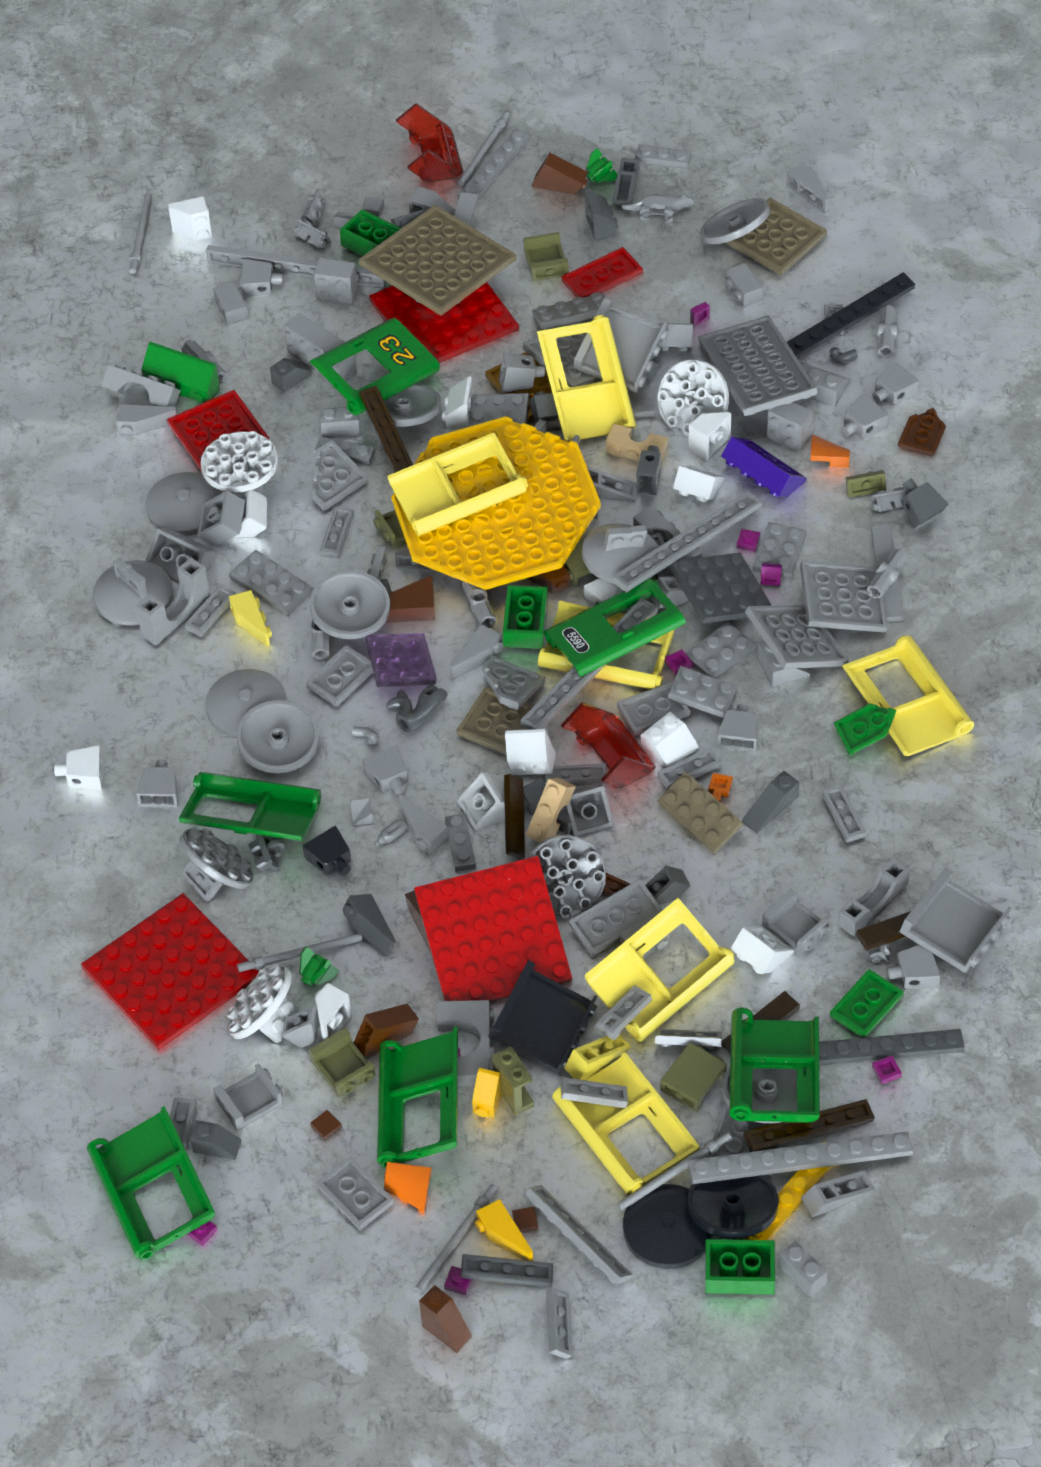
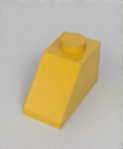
[472,1068,502,1118]

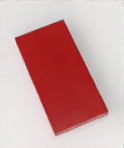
[561,247,643,298]

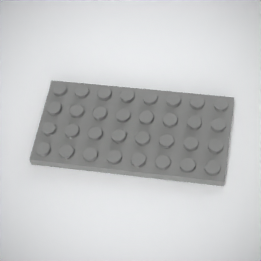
[698,315,817,416]

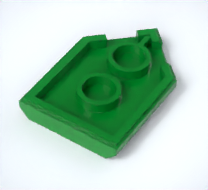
[833,703,897,755]

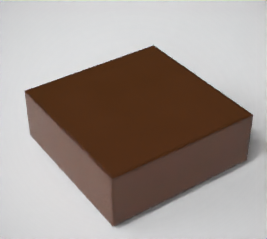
[310,1110,342,1140]
[512,1207,538,1233]

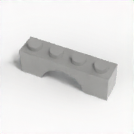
[100,364,181,407]
[633,506,702,561]
[838,858,910,937]

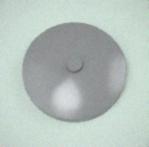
[700,198,770,244]
[366,384,441,427]
[146,472,222,536]
[310,570,390,639]
[206,669,287,738]
[237,700,319,773]
[722,1067,805,1123]

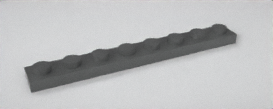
[819,1029,964,1065]

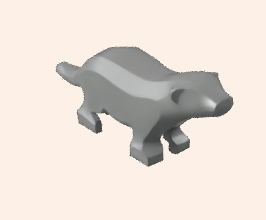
[622,193,695,223]

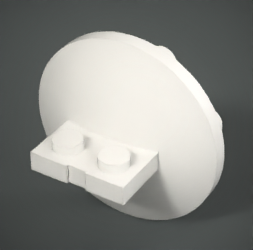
[658,360,729,437]
[201,431,278,496]
[226,964,299,1043]

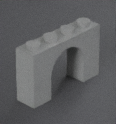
[136,557,210,645]
[437,1000,494,1087]

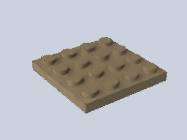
[726,197,827,276]

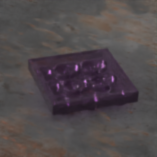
[365,633,437,687]

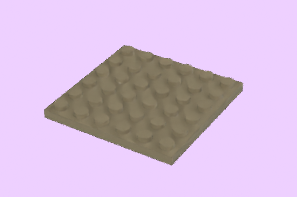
[359,205,516,315]

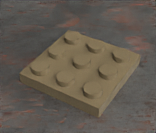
[456,686,534,755]

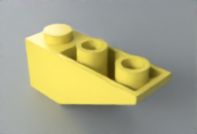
[229,590,272,647]

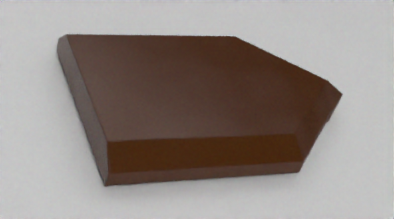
[898,408,946,457]

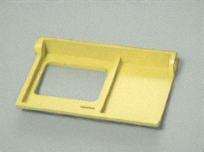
[537,315,637,442]
[387,433,528,536]
[538,601,675,690]
[842,636,974,756]
[585,898,734,1042]
[552,1052,701,1196]

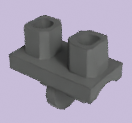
[248,834,285,872]

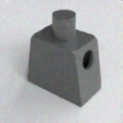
[636,445,662,495]
[901,478,949,529]

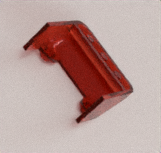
[396,103,463,182]
[560,702,656,788]

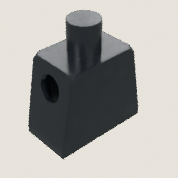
[302,825,351,876]

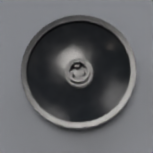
[687,1175,779,1239]
[623,1184,713,1269]

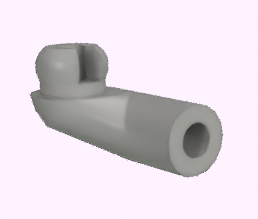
[352,726,379,745]

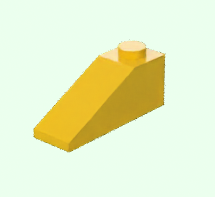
[474,1199,533,1261]

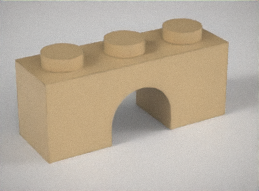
[606,424,668,464]
[525,777,576,843]

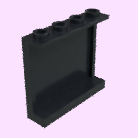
[488,960,598,1074]

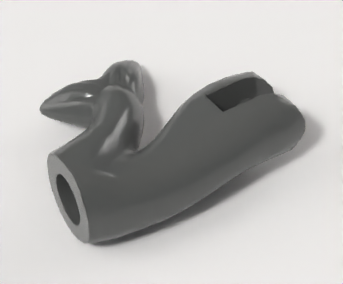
[386,685,448,732]

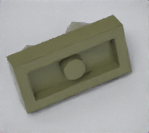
[845,470,886,498]

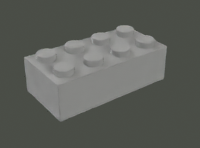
[284,313,357,382]

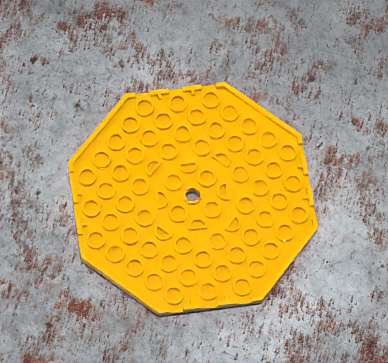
[391,416,601,590]

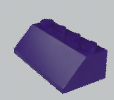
[721,436,807,498]

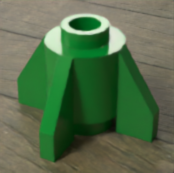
[586,148,617,183]
[299,946,339,987]

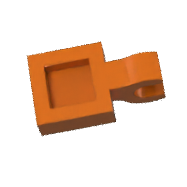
[708,773,733,803]

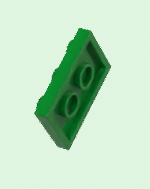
[830,969,904,1038]

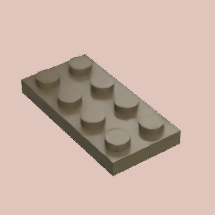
[657,771,744,854]

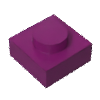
[690,302,710,327]
[737,529,760,552]
[760,563,782,586]
[665,649,693,676]
[872,1056,902,1085]
[187,1221,217,1246]
[444,1266,472,1295]

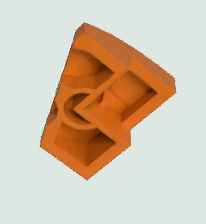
[810,435,850,468]
[384,1162,432,1214]

